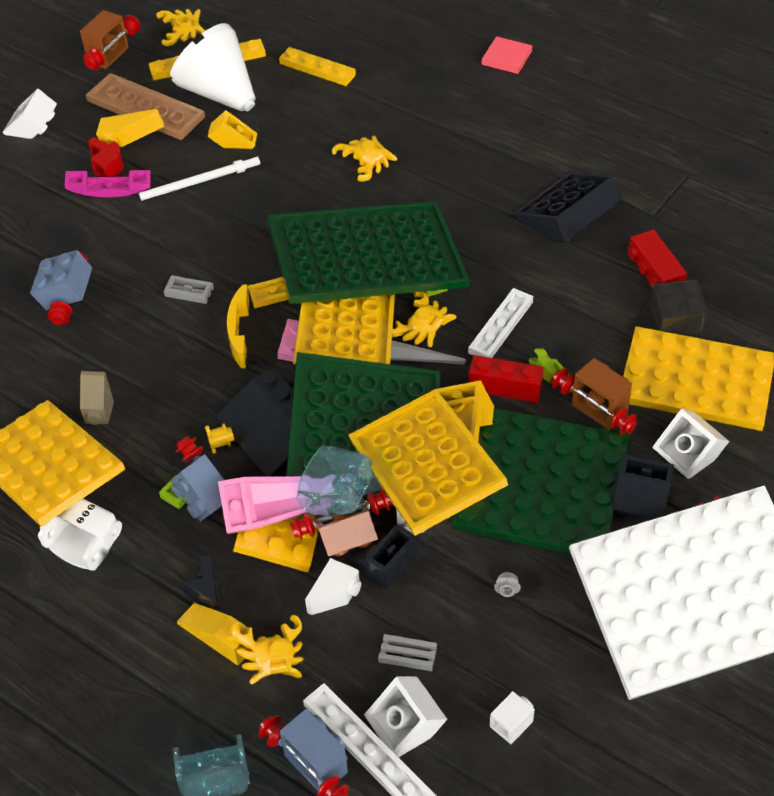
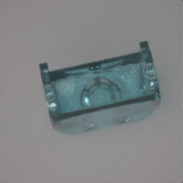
[296,446,373,516]
[173,734,250,796]

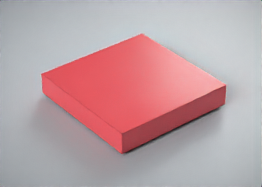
[482,36,532,74]

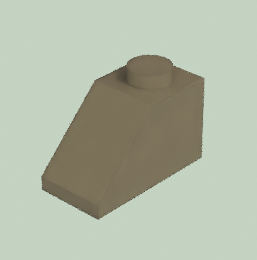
[80,371,114,425]

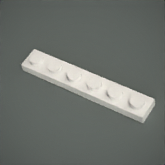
[303,684,436,796]

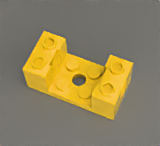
[437,381,494,442]

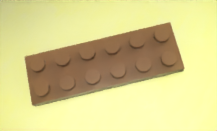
[86,73,205,140]

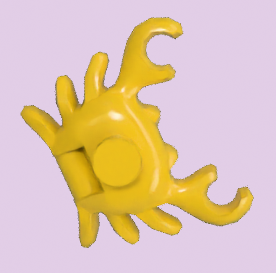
[156,9,205,46]
[332,136,397,182]
[392,292,456,347]
[230,615,303,684]

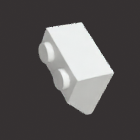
[2,89,57,139]
[652,409,729,479]
[364,676,447,758]

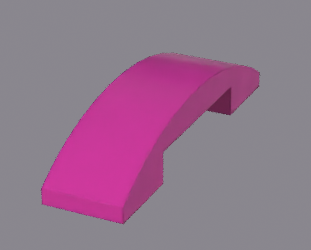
[65,170,151,197]

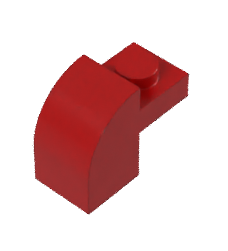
[88,137,124,177]

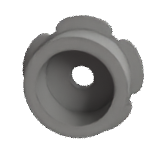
[494,572,521,597]

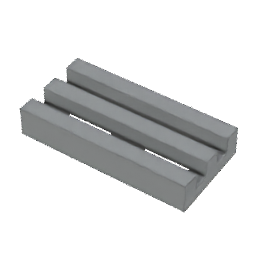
[164,275,214,304]
[378,634,437,671]

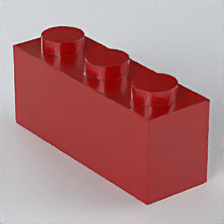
[627,230,687,297]
[469,355,544,403]

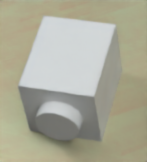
[490,692,534,744]

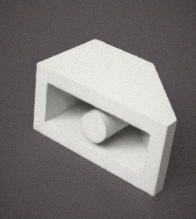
[305,558,361,615]

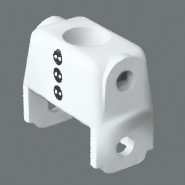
[38,498,122,571]

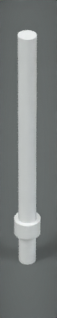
[139,157,260,201]

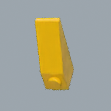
[96,109,164,147]
[177,603,254,665]

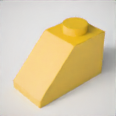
[208,111,258,149]

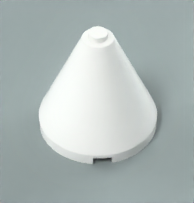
[170,23,255,111]

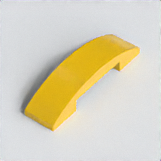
[227,285,249,368]

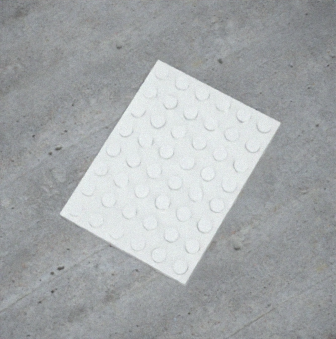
[569,485,774,700]

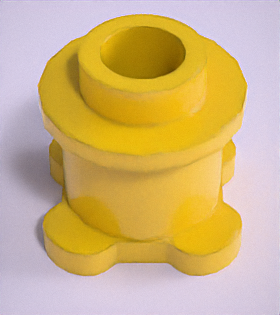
[205,424,234,454]

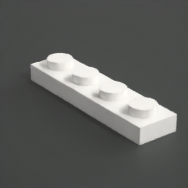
[468,288,533,358]

